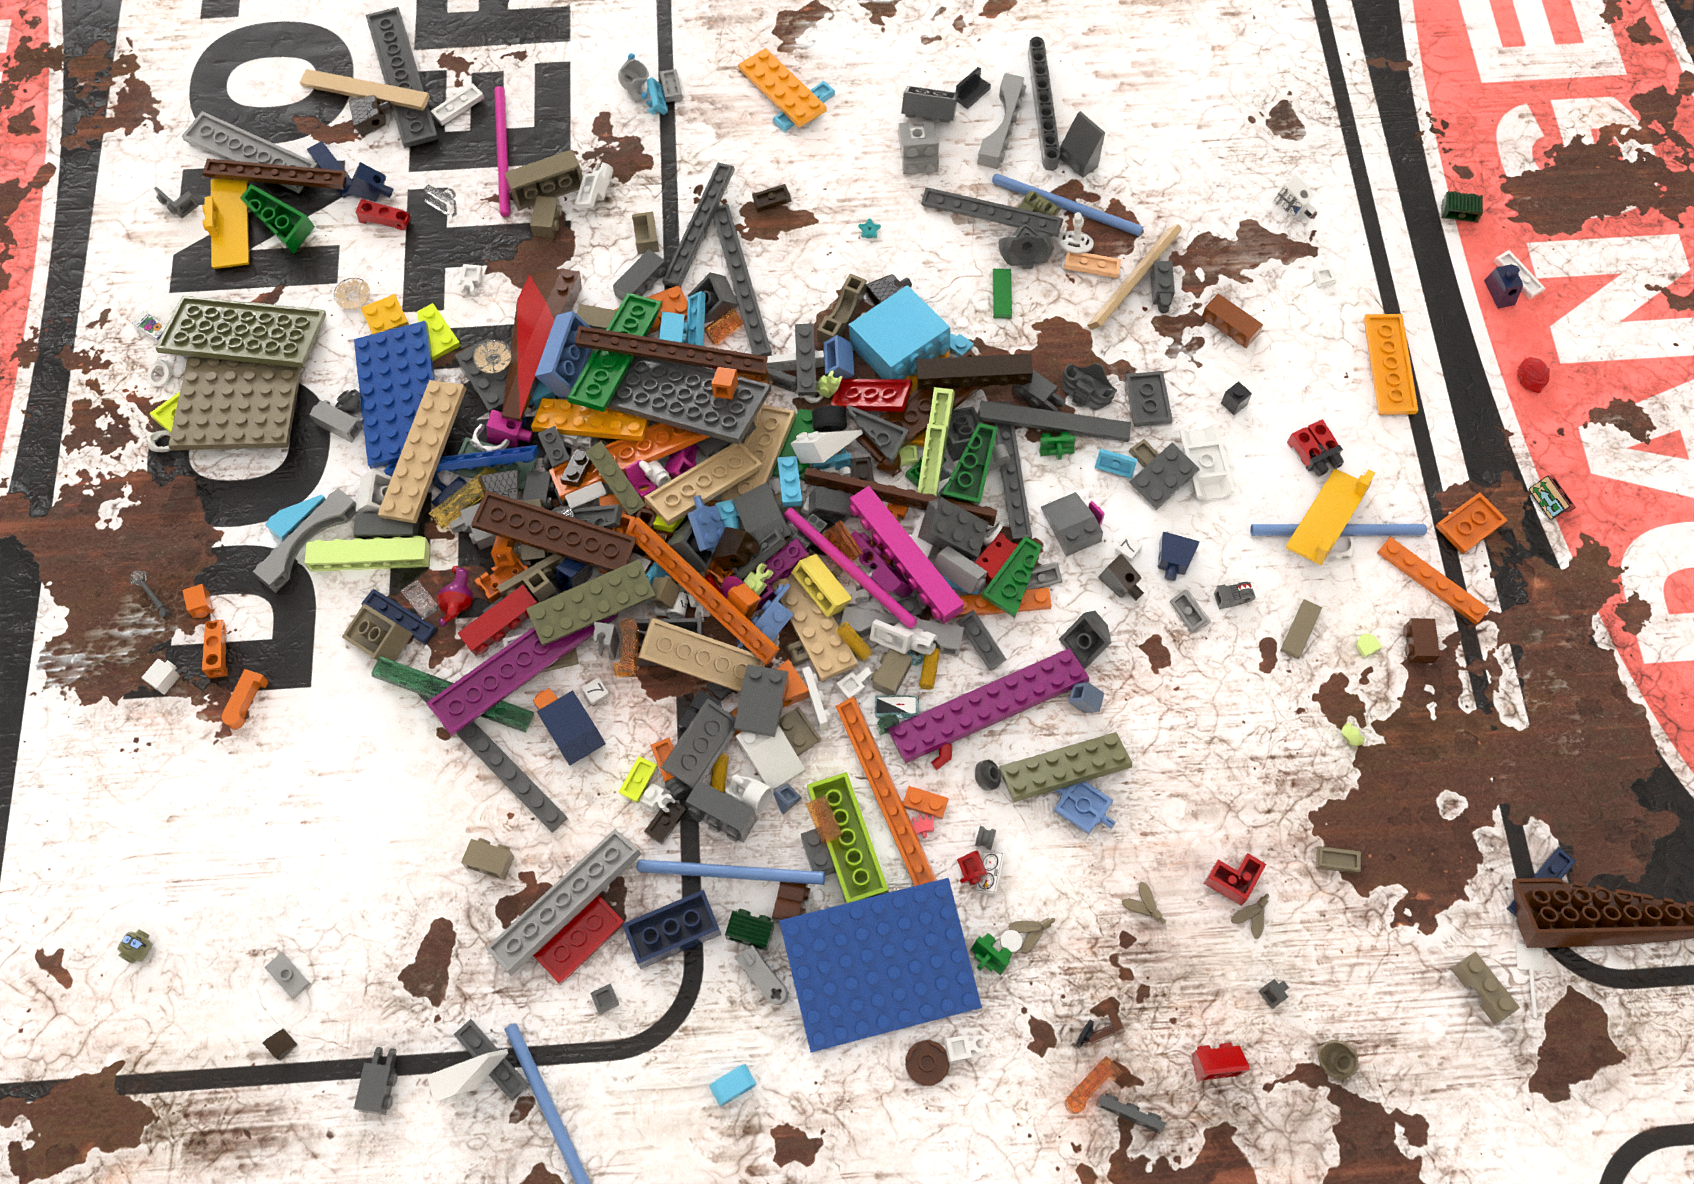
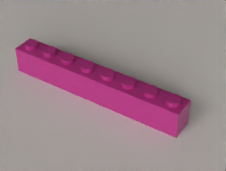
[849,486,964,624]

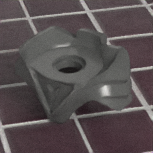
[998,225,1054,269]
[1062,363,1117,410]

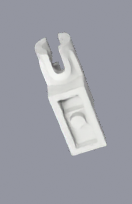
[575,162,613,209]
[870,619,938,655]

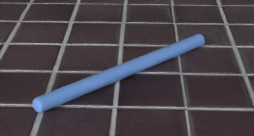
[992,174,1144,237]
[1250,524,1427,536]
[636,859,825,885]
[504,1023,591,1184]

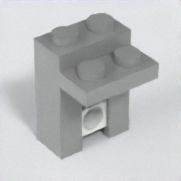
[898,121,939,174]

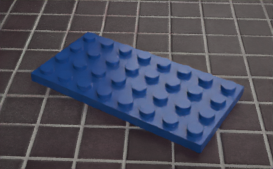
[354,321,445,469]

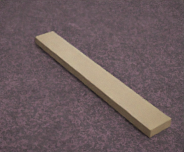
[299,69,430,111]
[1087,224,1182,330]

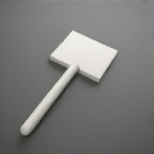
[1515,943,1544,1019]

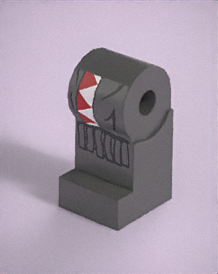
[1214,581,1256,610]

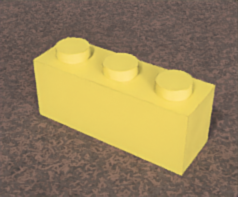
[791,554,852,618]

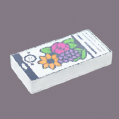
[131,311,166,342]

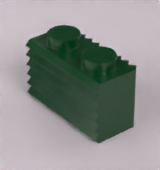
[1441,191,1483,223]
[725,909,775,951]

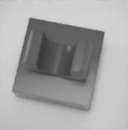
[1259,979,1289,1009]

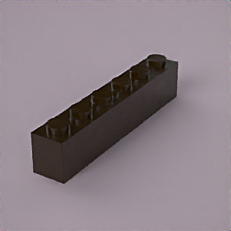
[916,354,1033,390]

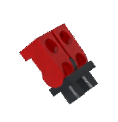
[1287,419,1344,477]

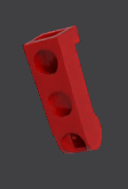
[355,199,411,230]

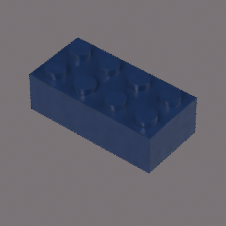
[622,889,721,970]

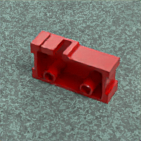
[974,532,1018,585]

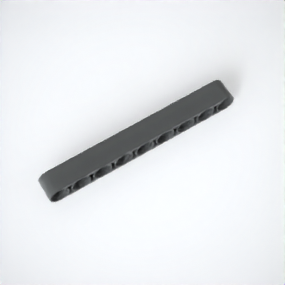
[1028,36,1060,171]

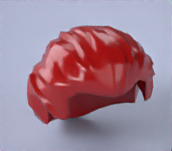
[1517,357,1550,393]

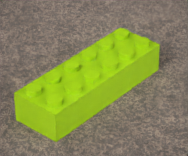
[807,772,889,904]

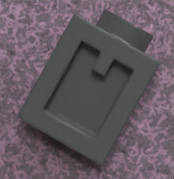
[897,591,927,617]

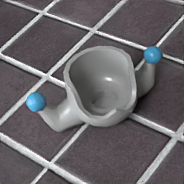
[618,53,649,102]

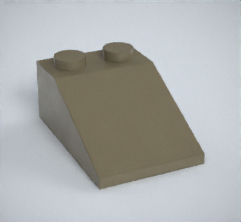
[342,603,413,668]

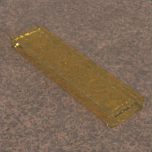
[429,467,497,529]

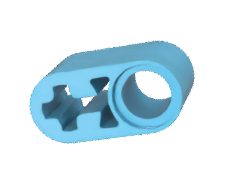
[709,1064,757,1107]

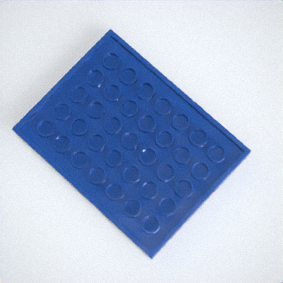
[779,878,982,1053]

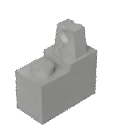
[449,503,497,550]

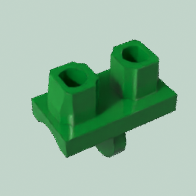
[1039,432,1075,460]
[970,933,1012,976]

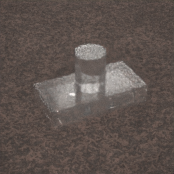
[424,184,457,218]

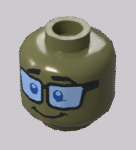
[117,929,152,964]

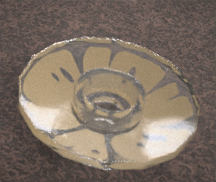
[333,278,371,309]
[473,340,512,373]

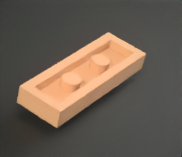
[1064,252,1121,278]

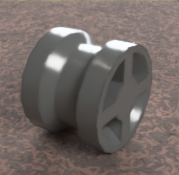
[665,777,691,801]
[975,825,996,850]

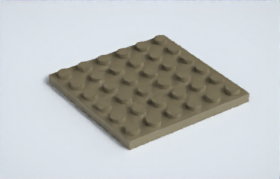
[168,357,302,450]

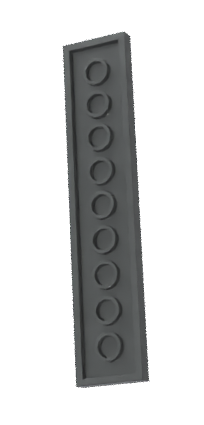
[365,7,438,148]

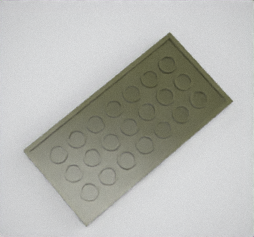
[155,295,326,368]

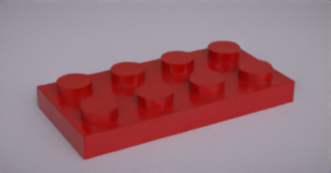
[830,379,913,412]
[533,895,625,985]

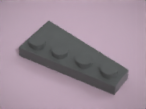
[555,504,623,529]

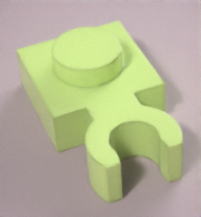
[816,371,843,399]
[743,563,774,596]

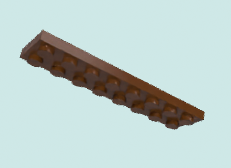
[856,350,983,463]
[471,490,637,572]

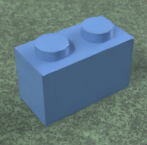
[823,335,854,379]

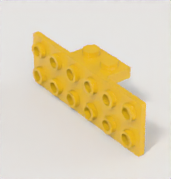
[202,179,249,269]

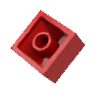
[1191,1043,1250,1081]

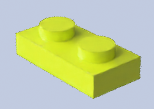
[619,756,658,803]

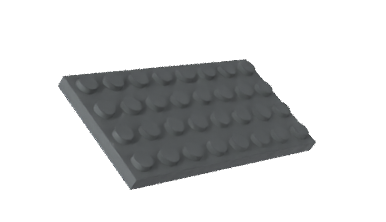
[607,356,771,444]

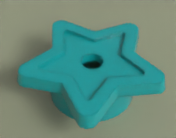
[858,218,881,238]

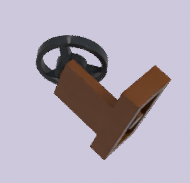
[1075,1007,1125,1049]

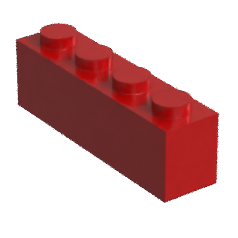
[458,585,537,656]

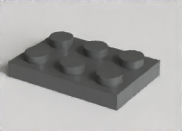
[1125,371,1173,427]
[1130,442,1200,510]

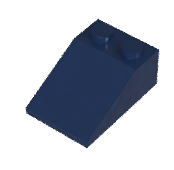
[536,690,606,766]

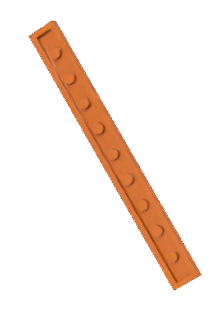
[625,517,780,665]
[836,697,937,886]

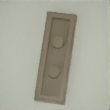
[1280,599,1322,659]

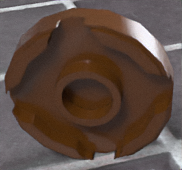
[905,1040,950,1086]

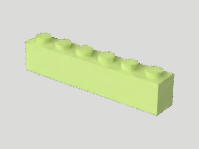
[305,536,430,572]

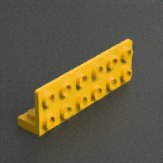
[1286,469,1376,566]

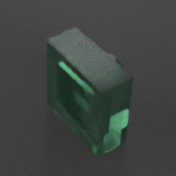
[877,714,899,736]

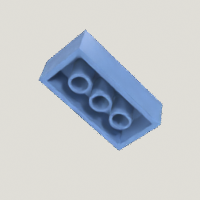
[535,311,592,398]

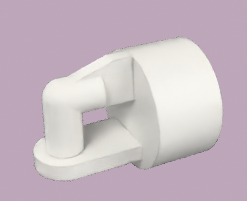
[725,774,773,816]

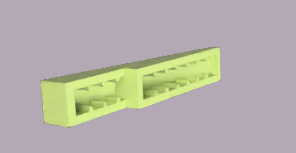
[918,387,955,496]

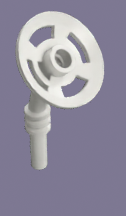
[1057,212,1094,254]

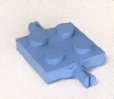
[687,495,725,555]
[1054,781,1116,835]

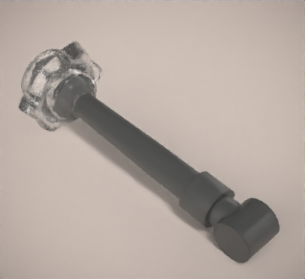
[129,570,171,617]

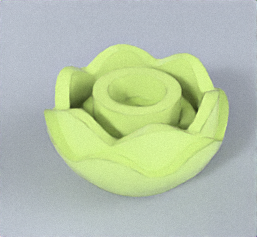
[1342,722,1365,746]

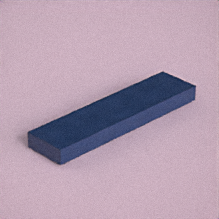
[307,141,352,198]
[361,588,438,646]
[1506,847,1576,918]

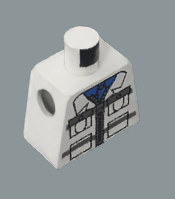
[1272,174,1317,218]

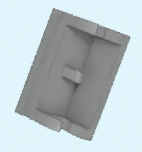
[593,622,620,660]

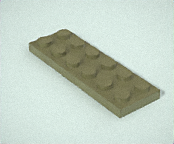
[526,559,656,646]
[999,732,1132,803]

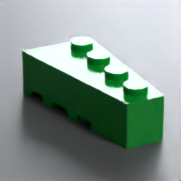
[240,184,315,255]
[941,423,998,506]

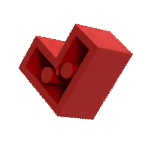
[1203,853,1267,906]

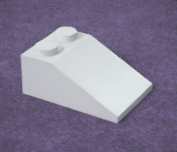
[791,430,863,463]
[736,725,805,791]
[427,1049,508,1104]

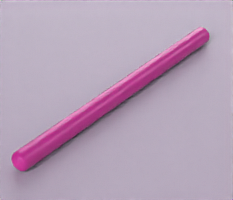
[494,86,511,217]
[784,508,917,628]

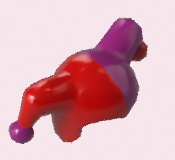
[437,565,473,627]

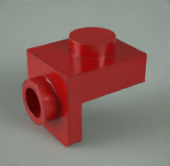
[957,851,987,886]

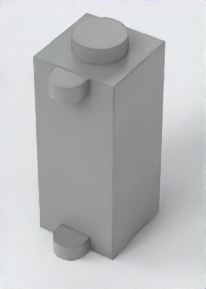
[309,400,363,443]
[934,546,987,594]

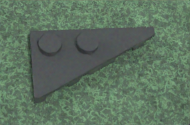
[846,405,909,463]

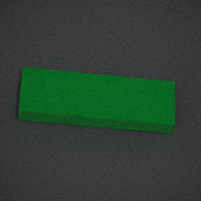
[993,268,1012,319]

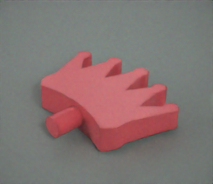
[912,814,934,838]

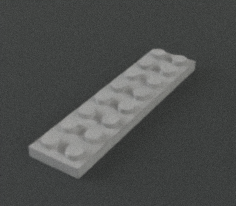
[181,111,319,193]
[486,829,641,976]

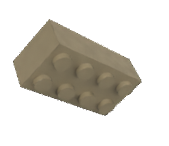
[505,149,583,211]

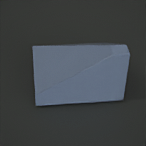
[773,783,802,814]

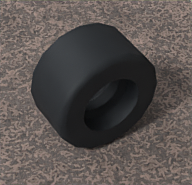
[812,405,847,433]

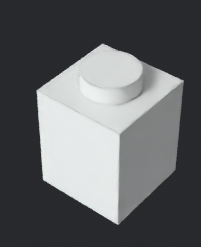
[141,659,180,695]

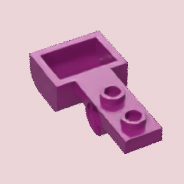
[850,530,915,598]
[734,538,810,611]

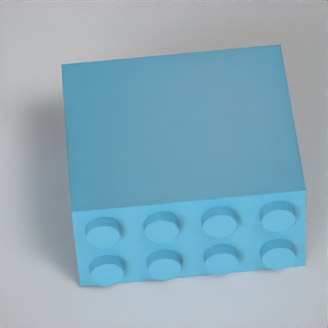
[849,285,950,379]

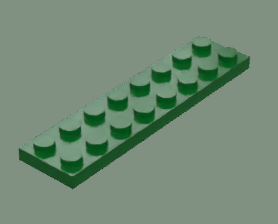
[568,292,662,412]

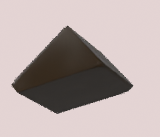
[262,1028,298,1061]

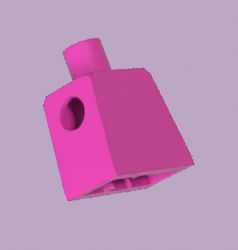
[486,410,533,448]

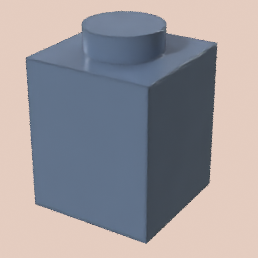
[1068,682,1105,713]

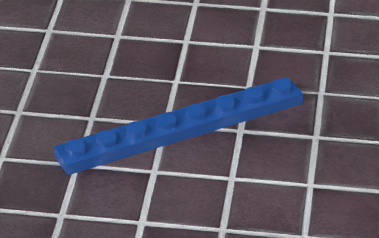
[384,445,539,477]

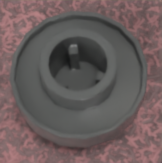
[335,389,361,413]
[975,759,1001,791]

